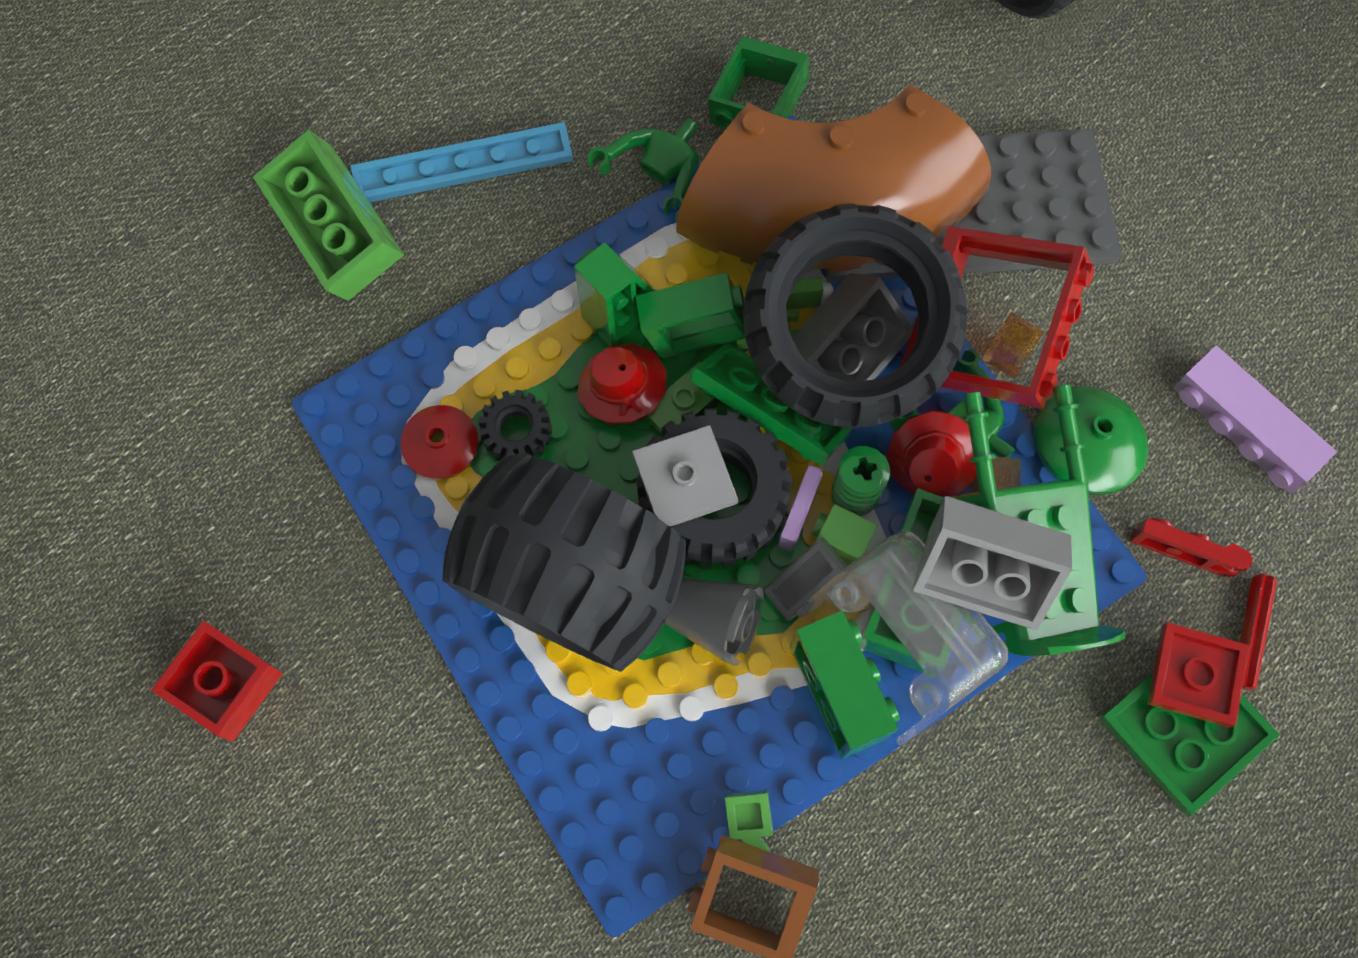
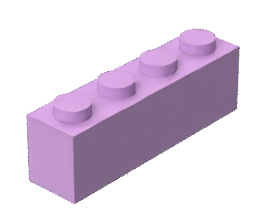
[1173,345,1337,494]

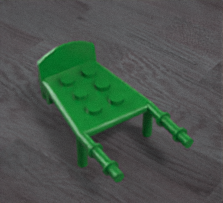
[940,385,1125,656]

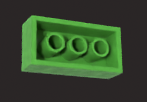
[253,130,404,301]

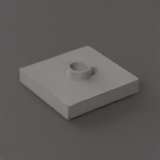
[632,425,738,526]

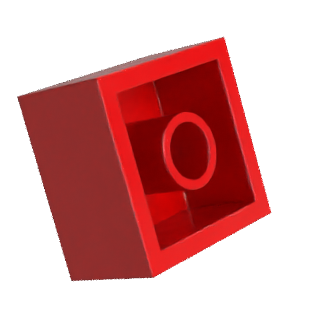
[151,620,283,742]

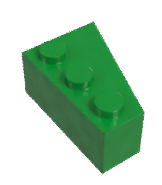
[574,242,656,346]

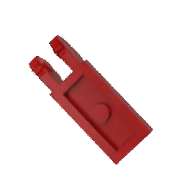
[1129,518,1253,578]

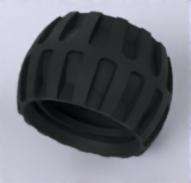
[743,203,968,427]
[442,452,686,672]

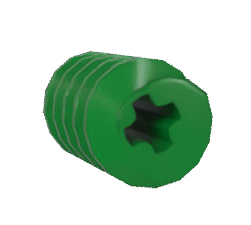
[831,446,890,516]

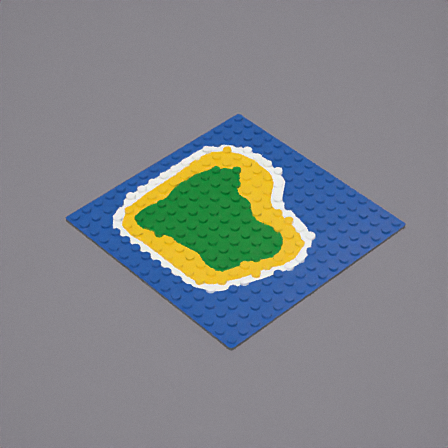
[292,115,1146,937]

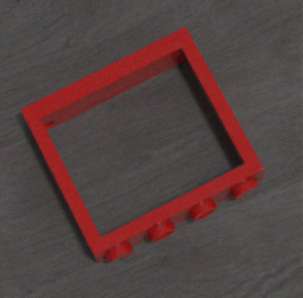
[900,226,1094,409]

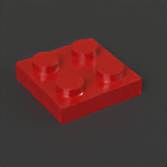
[1147,622,1249,728]

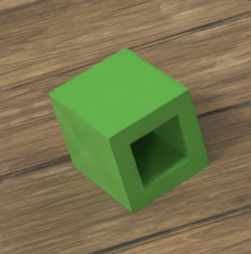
[811,504,878,570]

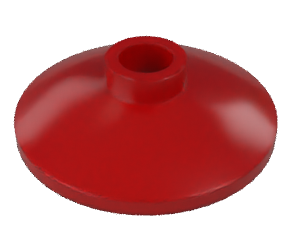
[400,405,479,480]

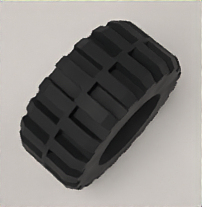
[637,408,792,569]

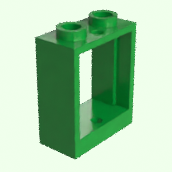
[708,36,809,129]
[636,272,745,359]

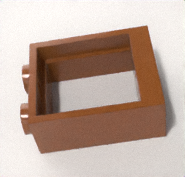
[687,835,819,958]

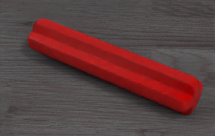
[1239,574,1277,690]

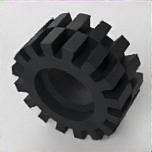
[478,390,552,460]

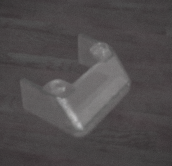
[796,531,1008,747]

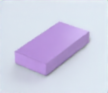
[778,465,823,552]

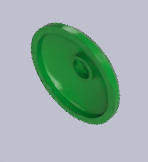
[1034,386,1148,495]

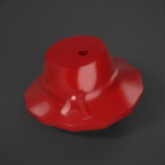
[578,343,666,425]
[886,410,976,497]

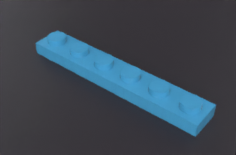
[350,122,573,202]

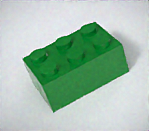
[790,610,900,759]

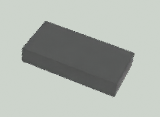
[763,537,850,621]

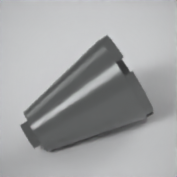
[665,578,764,666]

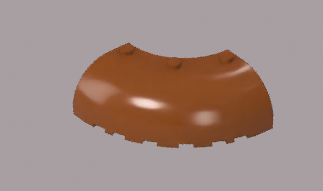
[676,84,991,272]

